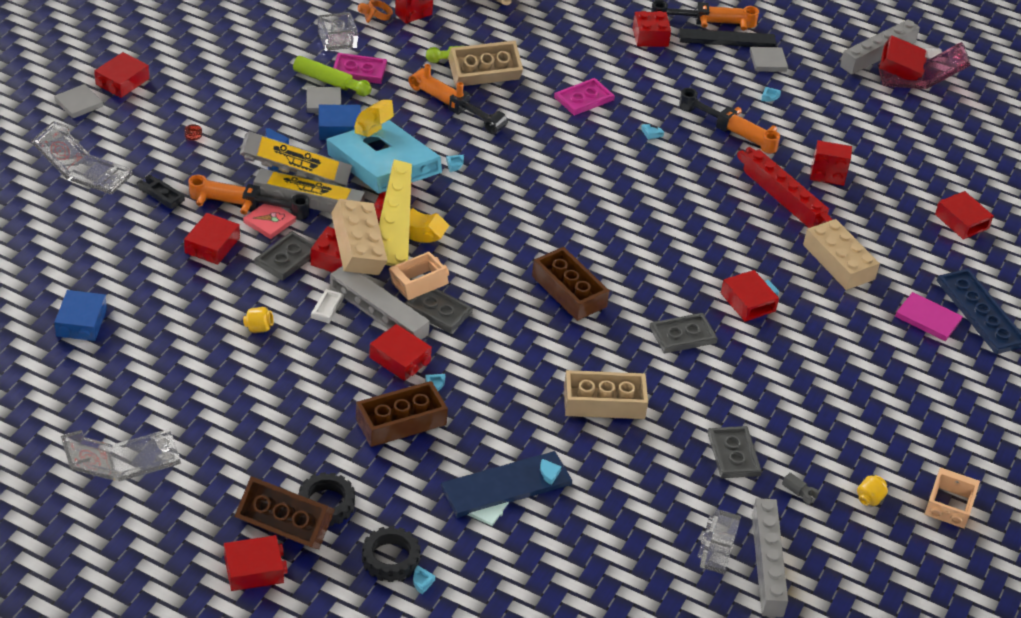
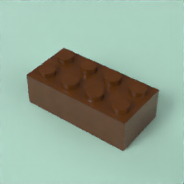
[532,247,610,321]
[356,381,448,447]
[234,476,335,550]

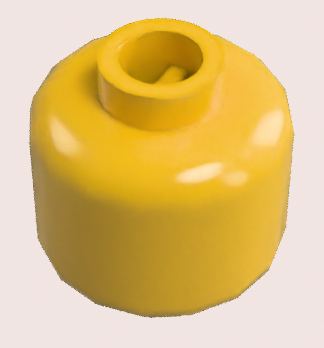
[243,307,274,333]
[857,475,888,506]

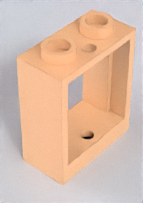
[389,252,449,300]
[924,467,980,529]

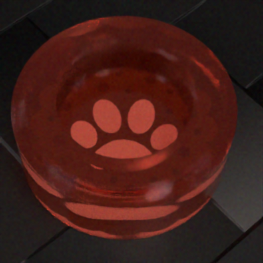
[184,124,202,140]

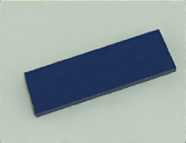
[936,268,1021,355]
[441,451,572,518]

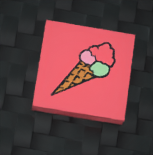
[243,204,296,239]

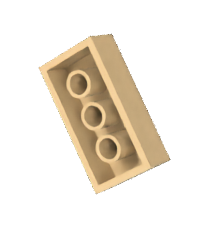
[448,40,523,87]
[331,199,387,275]
[803,219,880,290]
[564,370,648,419]

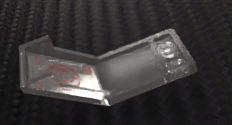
[31,121,133,195]
[61,429,181,482]

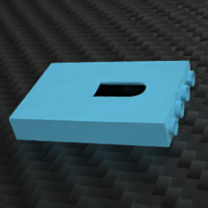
[326,120,442,194]

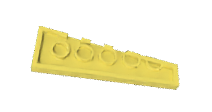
[379,159,412,266]

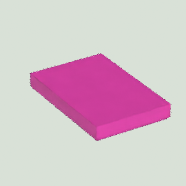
[333,53,387,84]
[554,78,615,116]
[895,292,963,341]

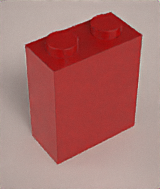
[879,35,927,83]
[94,52,149,98]
[935,191,994,240]
[184,213,240,265]
[720,270,779,322]
[369,324,432,381]
[224,535,288,591]

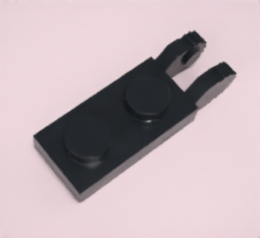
[137,175,185,209]

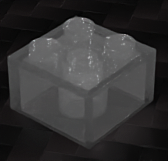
[318,12,358,51]
[698,509,741,575]

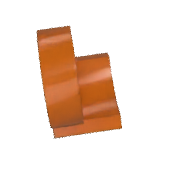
[357,0,393,23]

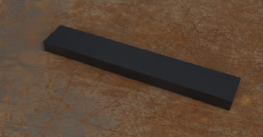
[679,28,776,47]

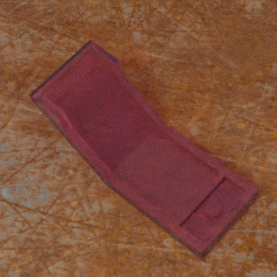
[878,42,971,89]

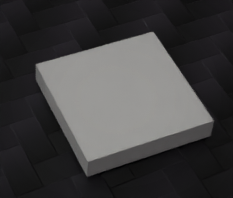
[750,47,788,72]
[54,84,103,118]
[307,87,341,113]

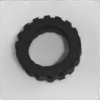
[298,472,355,526]
[362,526,420,582]

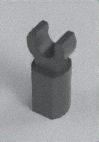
[782,472,819,504]

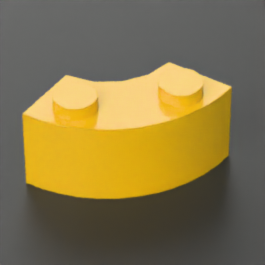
[354,100,394,137]
[409,208,450,243]

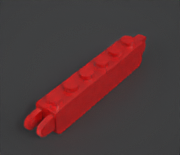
[737,147,832,228]

